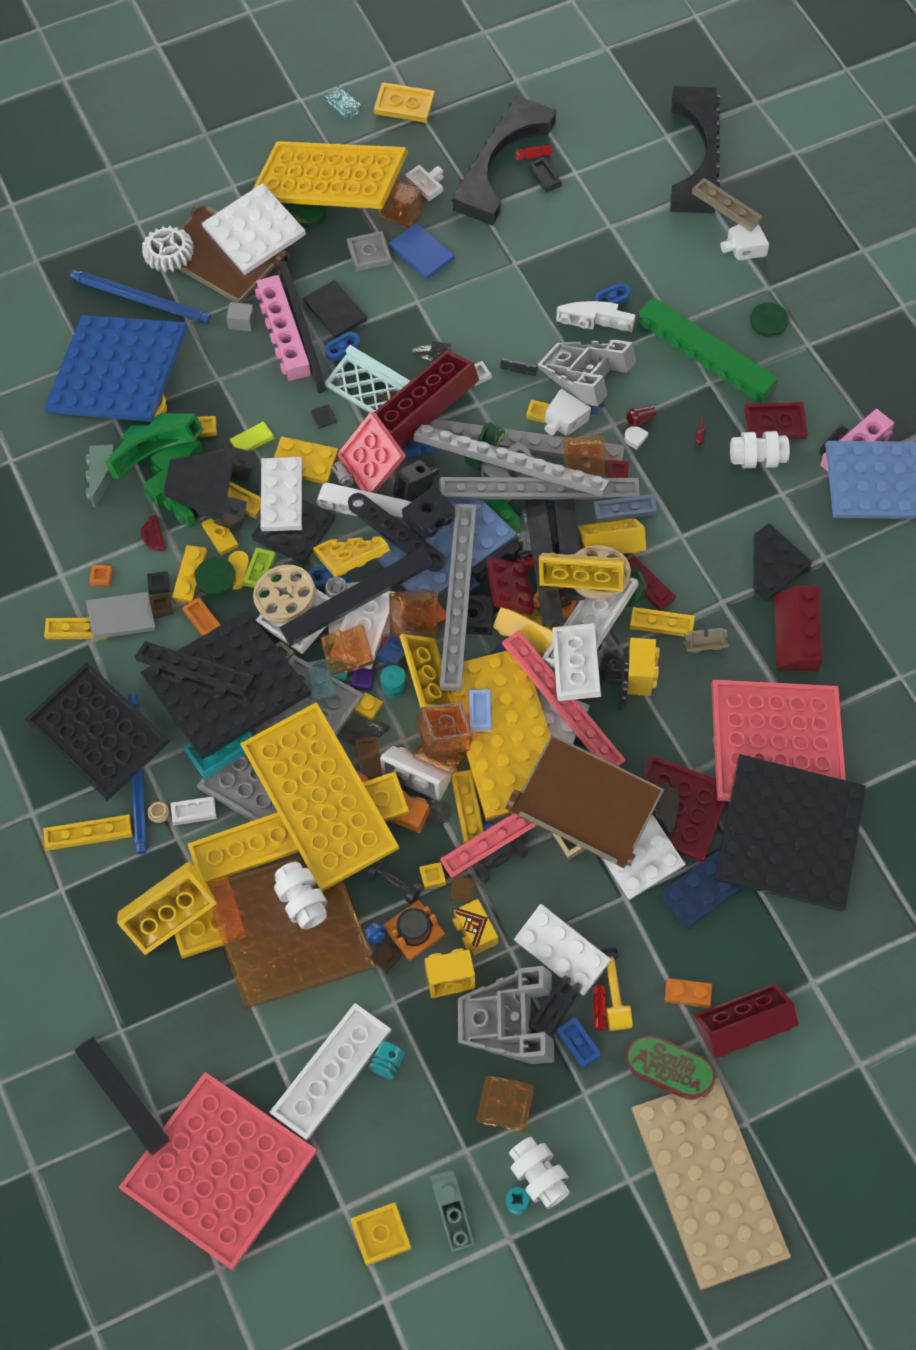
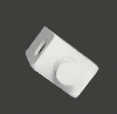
[720,224,769,260]
[545,389,591,436]

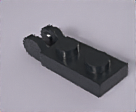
[471,541,520,582]
[530,975,582,1037]

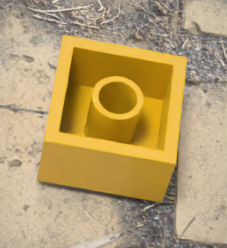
[627,638,660,696]
[425,949,475,998]

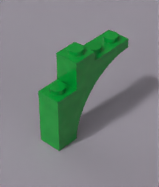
[105,413,204,479]
[144,439,203,528]

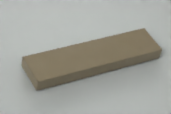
[692,178,763,232]

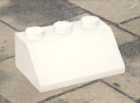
[380,746,451,802]

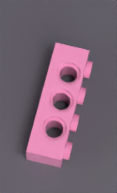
[820,408,894,471]

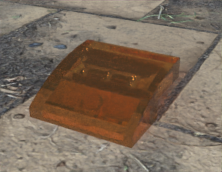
[320,624,374,675]
[413,735,467,774]
[476,1076,534,1132]

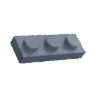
[594,494,657,523]

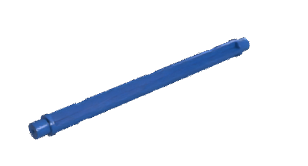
[70,270,211,323]
[128,694,147,854]

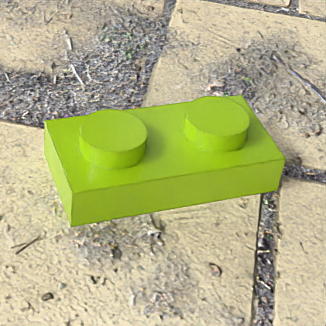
[243,547,276,588]

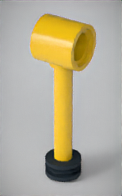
[601,947,633,1031]

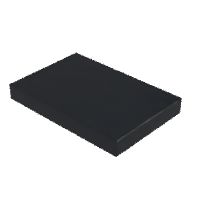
[303,280,367,339]

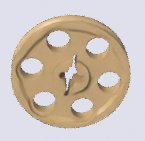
[574,545,631,600]
[253,565,316,623]

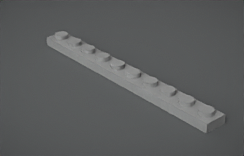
[429,419,625,465]
[414,424,609,497]
[439,477,640,500]
[440,504,476,692]

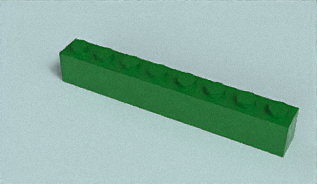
[638,297,778,403]

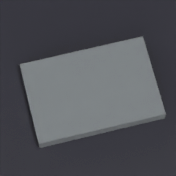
[86,592,155,639]

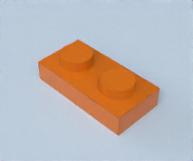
[664,978,712,1008]

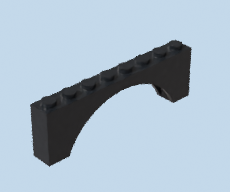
[670,86,720,214]
[451,96,556,226]

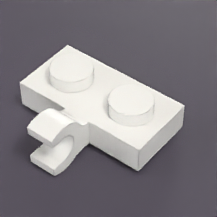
[405,165,444,201]

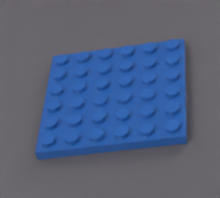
[44,315,188,422]

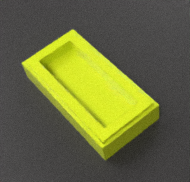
[229,421,274,451]

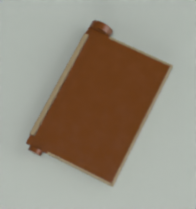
[157,205,291,303]
[506,734,664,869]

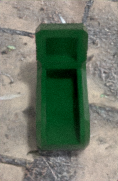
[464,422,505,471]

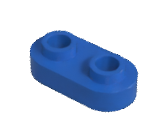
[594,283,630,305]
[325,332,360,361]
[309,566,350,589]

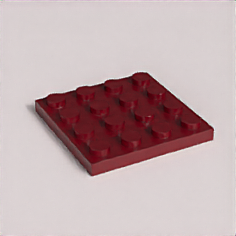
[642,756,726,862]

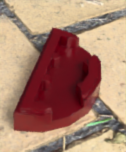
[141,514,166,552]

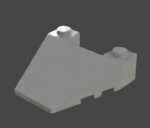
[537,340,636,406]
[458,966,554,1064]

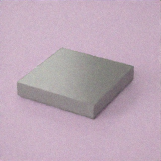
[347,231,392,272]

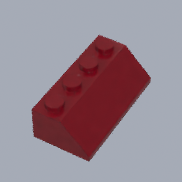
[774,585,822,671]
[693,983,799,1059]

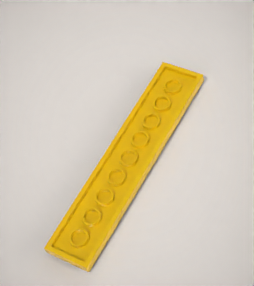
[188,772,410,883]

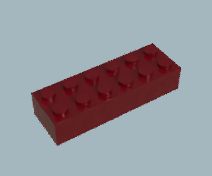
[374,350,479,448]

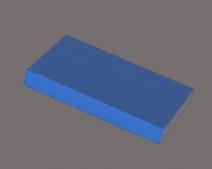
[389,223,455,280]

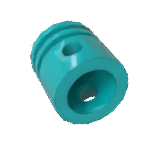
[380,665,406,699]
[369,1041,406,1080]

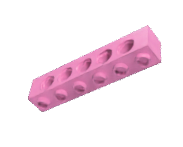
[255,275,311,382]

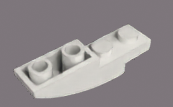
[556,301,635,332]

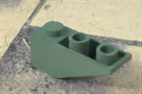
[86,444,115,507]
[430,1170,474,1252]

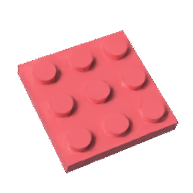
[337,412,406,493]

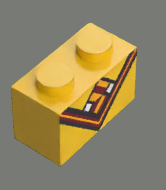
[452,899,498,955]

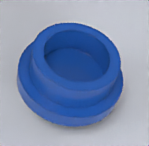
[365,923,387,944]

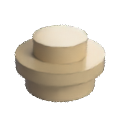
[148,802,170,823]

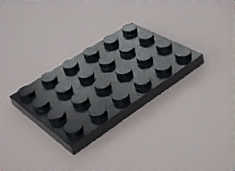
[24,662,170,801]

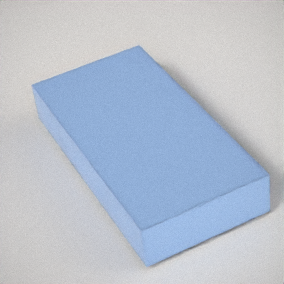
[469,689,491,732]

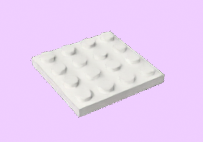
[202,183,306,275]

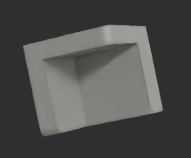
[226,302,255,332]

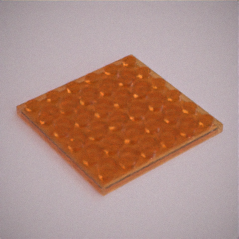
[207,856,374,1009]

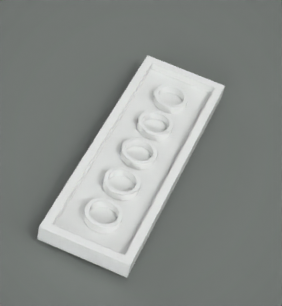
[542,577,639,668]
[270,1003,392,1142]

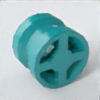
[506,1187,529,1215]

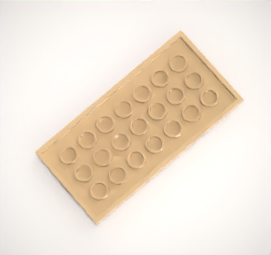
[632,1078,791,1291]

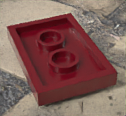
[744,402,808,440]
[486,556,535,615]

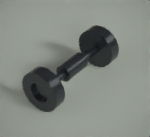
[472,837,528,884]
[367,859,423,905]

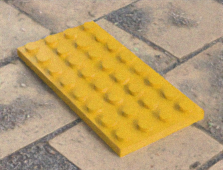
[253,141,408,209]
[450,651,551,821]
[240,702,400,891]

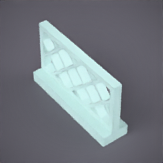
[325,345,410,413]

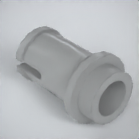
[332,462,353,487]

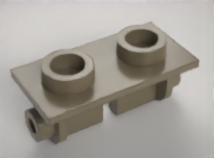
[684,628,729,653]

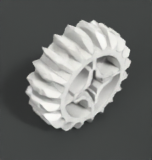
[142,225,194,273]

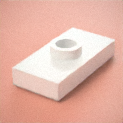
[171,796,217,825]

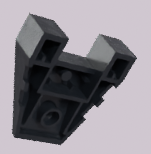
[163,447,255,531]

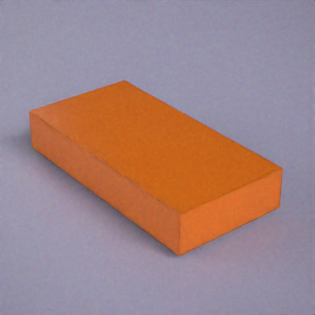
[182,597,221,636]

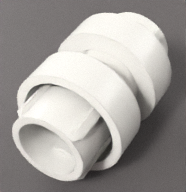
[730,431,790,469]
[274,862,327,929]
[509,1137,570,1209]

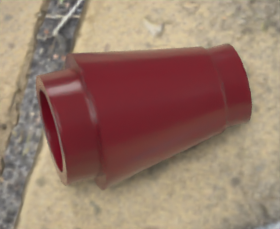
[626,405,657,427]

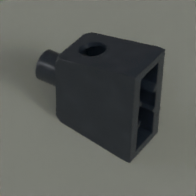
[393,460,439,502]

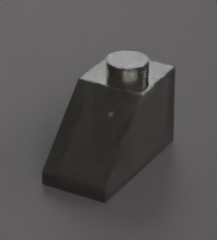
[652,782,680,838]

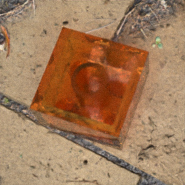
[379,179,422,228]
[564,436,606,478]
[389,589,438,639]
[416,702,474,757]

